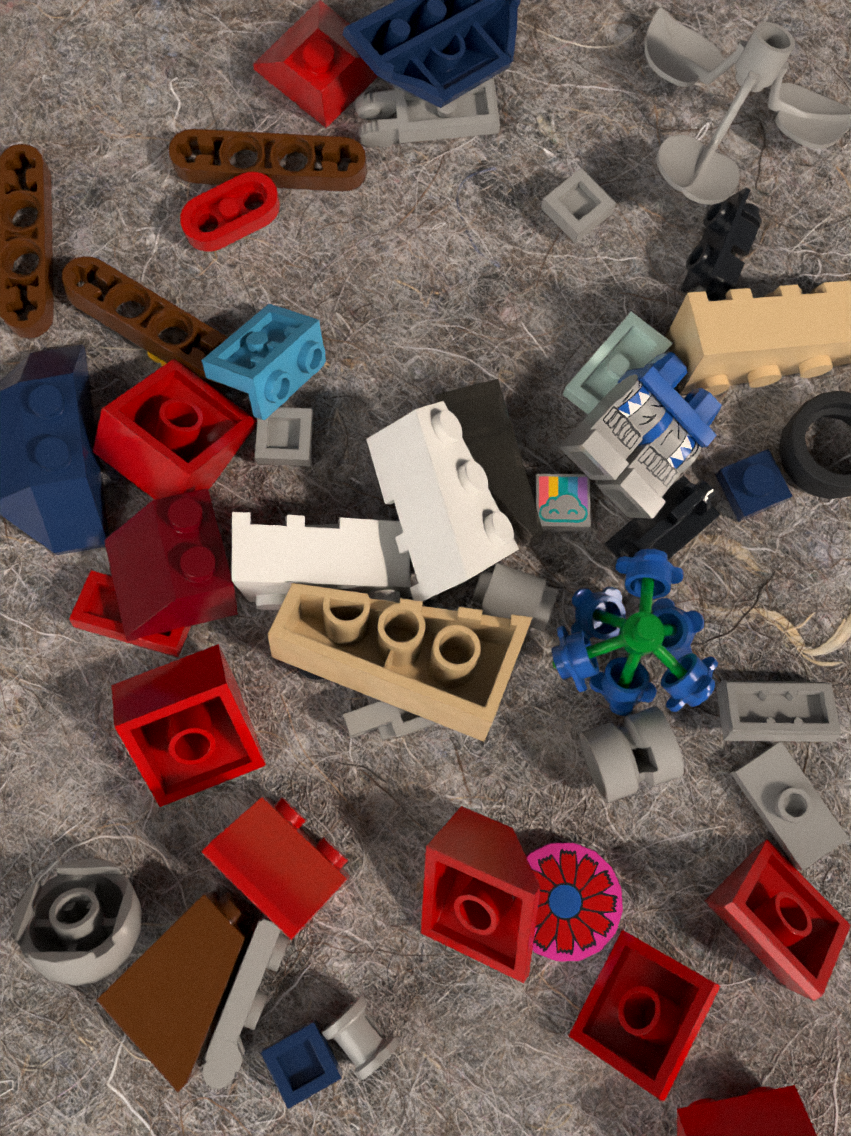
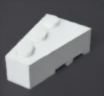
[366,401,519,601]
[232,512,411,610]

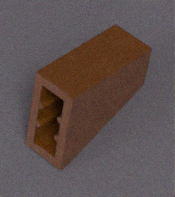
[96,890,253,1093]

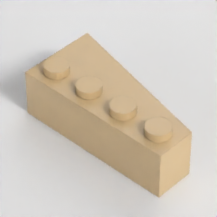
[666,281,851,396]
[268,583,533,742]

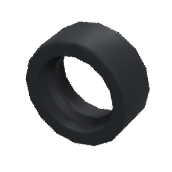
[779,390,851,499]

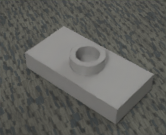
[716,681,841,742]
[731,741,849,871]

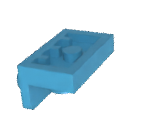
[201,304,326,420]

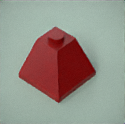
[253,0,378,128]
[420,806,541,983]

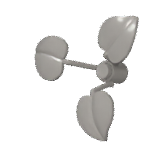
[644,6,851,205]

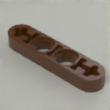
[168,129,367,192]
[0,144,54,339]
[62,256,228,389]

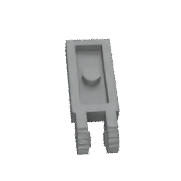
[355,78,500,148]
[200,912,289,1091]

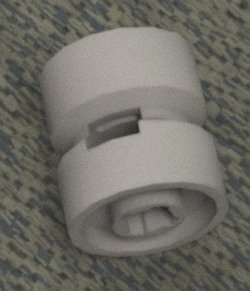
[579,706,684,804]

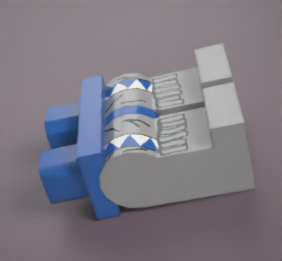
[559,352,722,519]

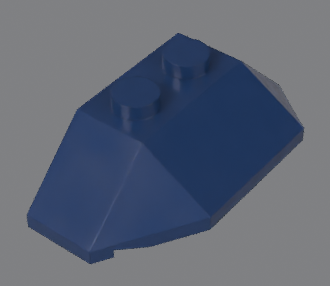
[342,0,520,108]
[0,344,109,555]

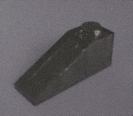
[435,379,543,547]

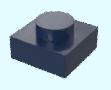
[715,449,792,522]
[260,1019,343,1109]

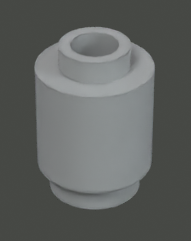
[472,563,558,632]

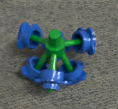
[551,549,718,716]

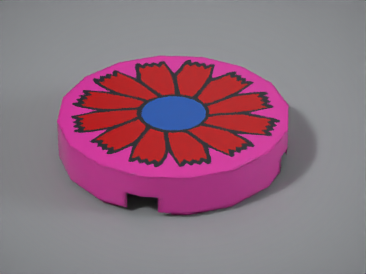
[526,842,623,962]

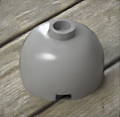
[12,858,142,986]

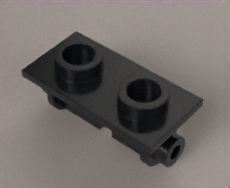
[680,187,762,301]
[604,475,721,560]

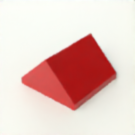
[704,839,851,1001]
[568,930,721,1102]

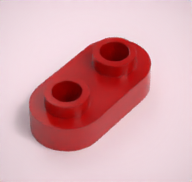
[180,172,280,252]

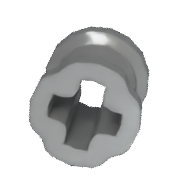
[321,995,400,1080]

